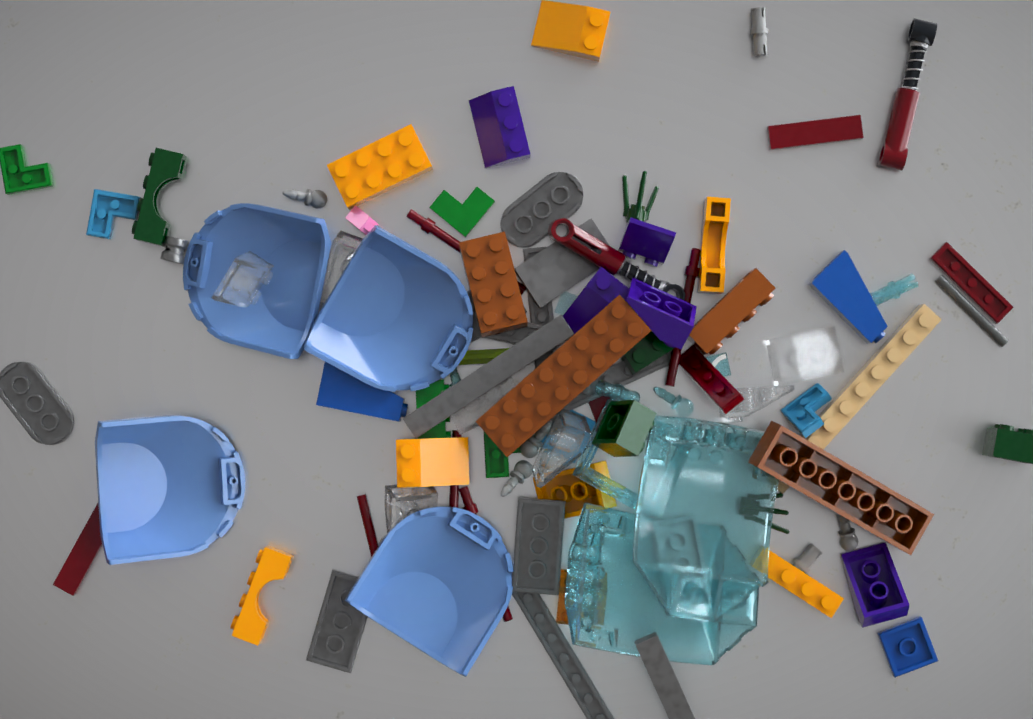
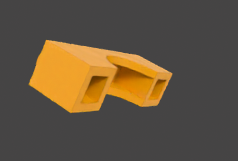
[698,197,731,294]
[749,545,844,618]
[230,546,294,646]

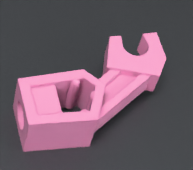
[345,205,379,235]

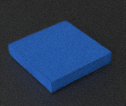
[877,616,938,678]

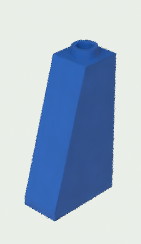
[808,250,888,344]
[316,362,408,422]

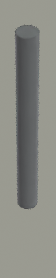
[936,275,1009,347]

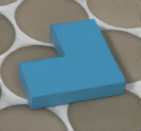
[86,189,141,239]
[781,383,832,438]

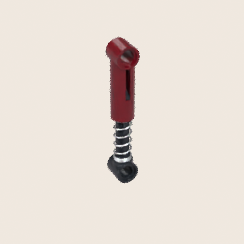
[879,18,937,171]
[548,218,685,300]

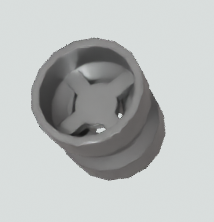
[160,236,188,264]

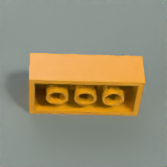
[327,124,433,210]

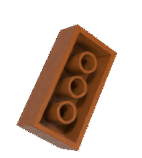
[459,231,528,338]
[687,268,776,355]

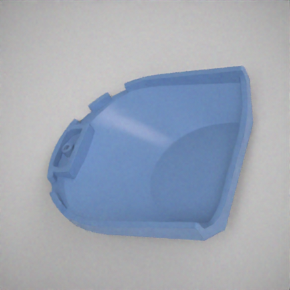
[183,203,331,359]
[304,225,473,392]
[95,415,245,565]
[344,507,513,677]

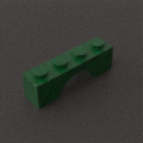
[132,148,187,247]

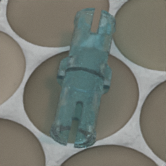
[870,273,919,306]
[595,380,640,402]

